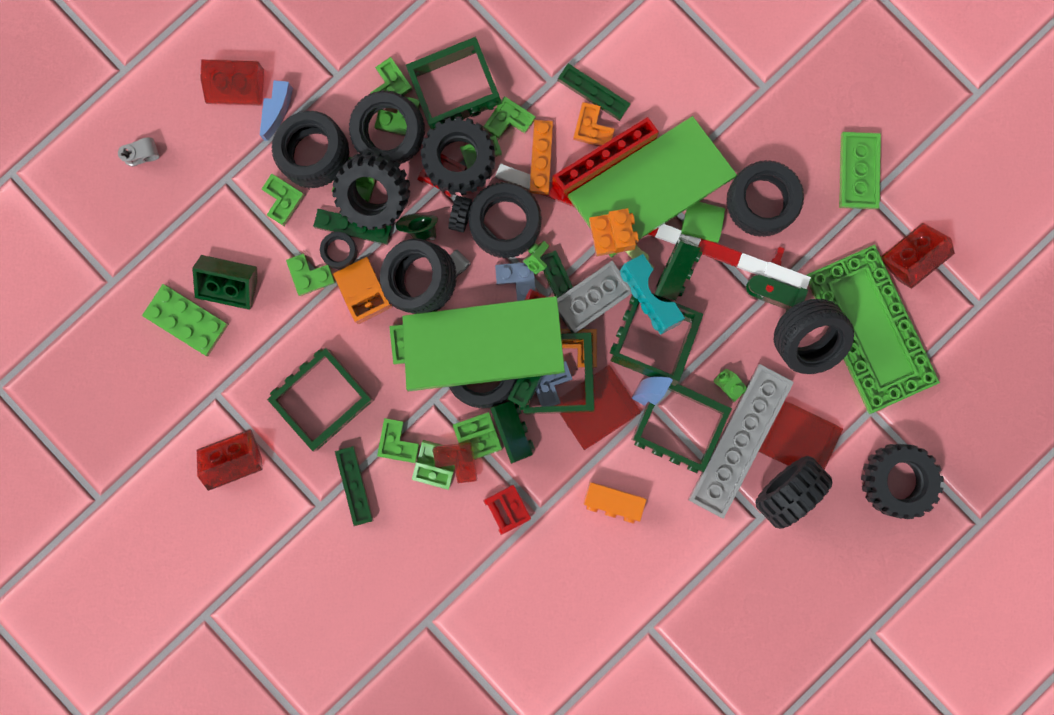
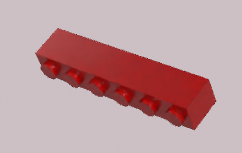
[552,117,659,199]

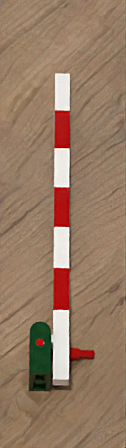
[495,163,811,311]

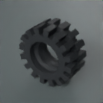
[448,195,472,233]

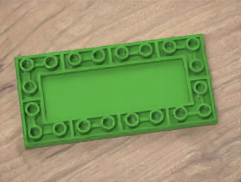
[568,116,737,258]
[806,245,940,414]
[403,296,565,392]

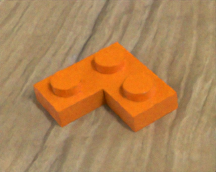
[573,102,614,146]
[561,329,597,368]

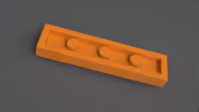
[530,120,553,195]

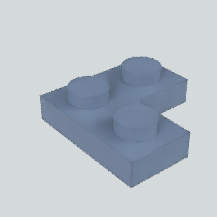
[495,263,535,301]
[536,361,572,407]

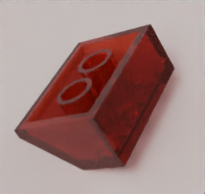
[200,59,264,106]
[881,223,955,289]
[197,429,263,491]

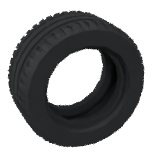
[349,90,425,165]
[271,111,350,188]
[726,160,804,237]
[469,182,542,258]
[380,238,457,314]
[773,299,854,374]
[449,379,518,408]

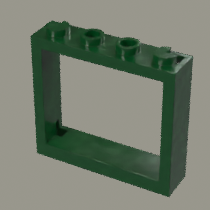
[406,36,502,130]
[609,293,704,387]
[520,333,595,415]
[267,348,374,452]
[631,384,732,474]

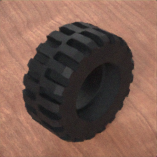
[421,117,495,195]
[332,151,410,230]
[861,444,944,519]
[755,456,833,529]

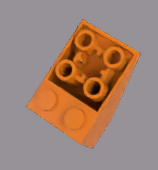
[333,257,393,324]

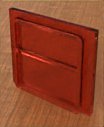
[557,365,641,450]
[758,401,843,470]

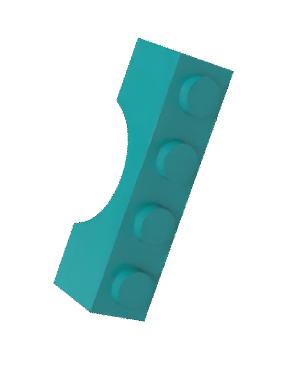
[620,254,685,335]

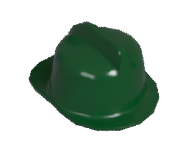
[395,214,438,240]

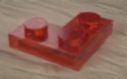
[432,442,478,483]

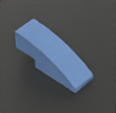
[260,80,293,141]
[632,377,673,406]

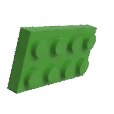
[839,132,881,210]
[142,284,229,356]

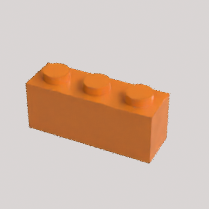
[583,481,647,524]

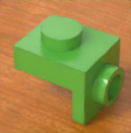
[523,241,549,274]
[713,369,747,402]

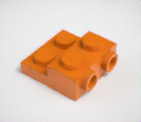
[589,208,639,257]

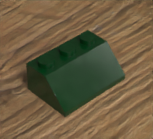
[655,236,702,301]
[192,255,258,310]
[490,401,535,464]

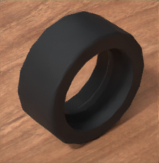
[319,232,358,270]

